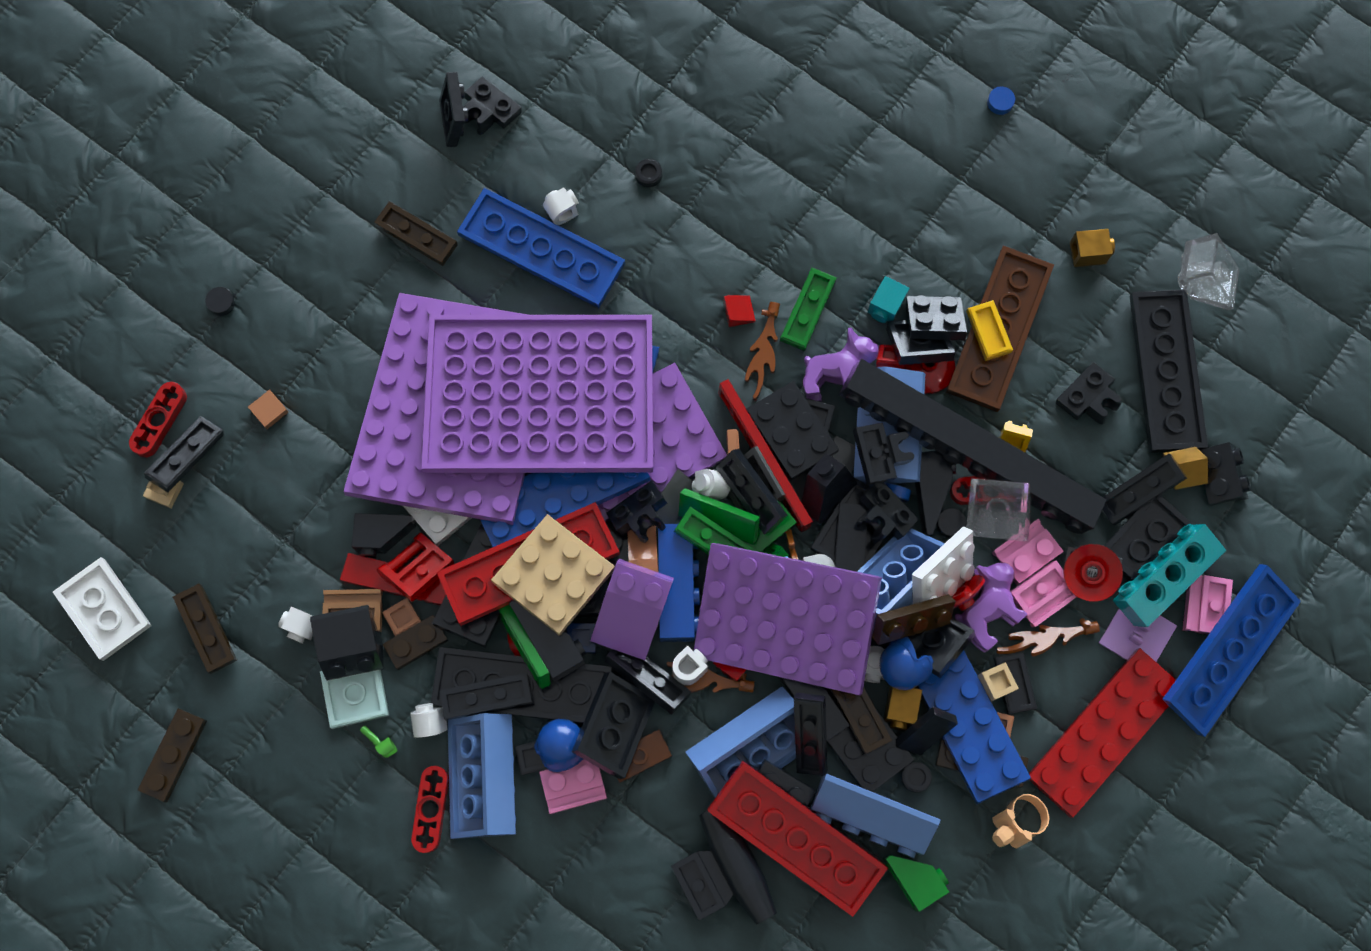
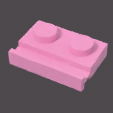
[992,519,1064,585]
[1010,560,1077,627]
[1183,575,1233,635]
[539,760,607,814]

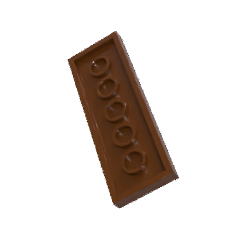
[946,245,1054,412]

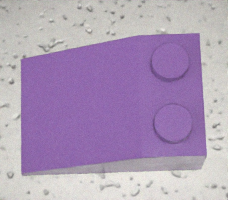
[590,559,674,660]

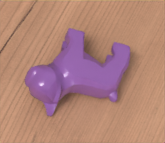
[803,328,879,402]
[954,562,1027,653]

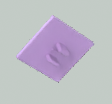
[1099,609,1177,662]

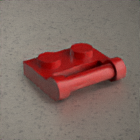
[377,533,454,602]

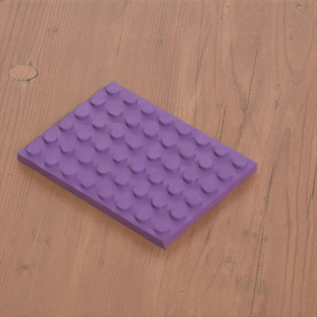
[344,293,527,525]
[421,315,653,473]

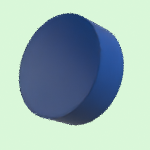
[987,87,1015,115]
[885,483,911,502]

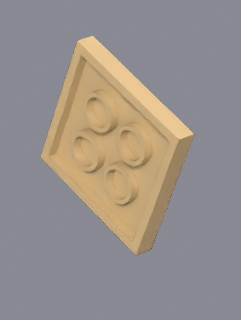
[491,514,615,636]

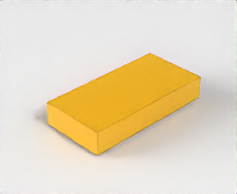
[966,300,1013,361]

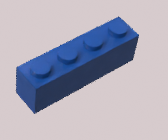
[658,524,700,642]

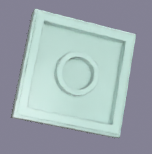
[320,669,389,729]

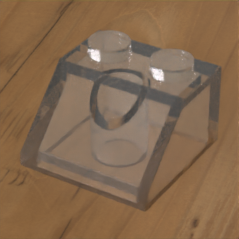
[1178,233,1239,310]
[966,478,1031,541]

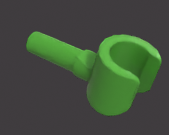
[360,726,398,758]

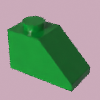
[883,856,949,912]

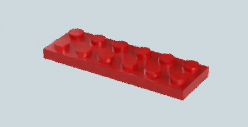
[437,502,620,626]
[1029,648,1176,818]
[707,761,888,917]

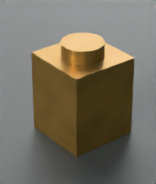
[1070,229,1115,267]
[1163,447,1208,490]
[884,686,922,731]

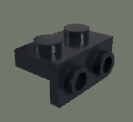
[1200,442,1251,506]

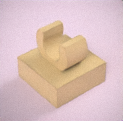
[143,481,184,509]
[977,662,1019,701]

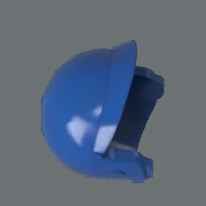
[879,637,933,690]
[534,719,583,772]

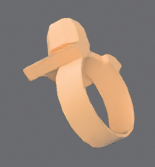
[992,794,1049,849]

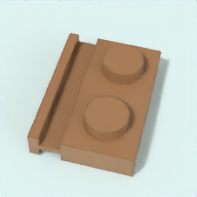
[322,589,383,632]

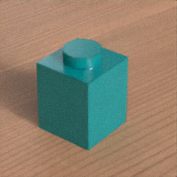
[867,276,910,323]

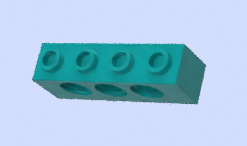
[1113,524,1226,627]

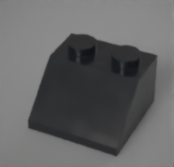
[310,605,384,681]

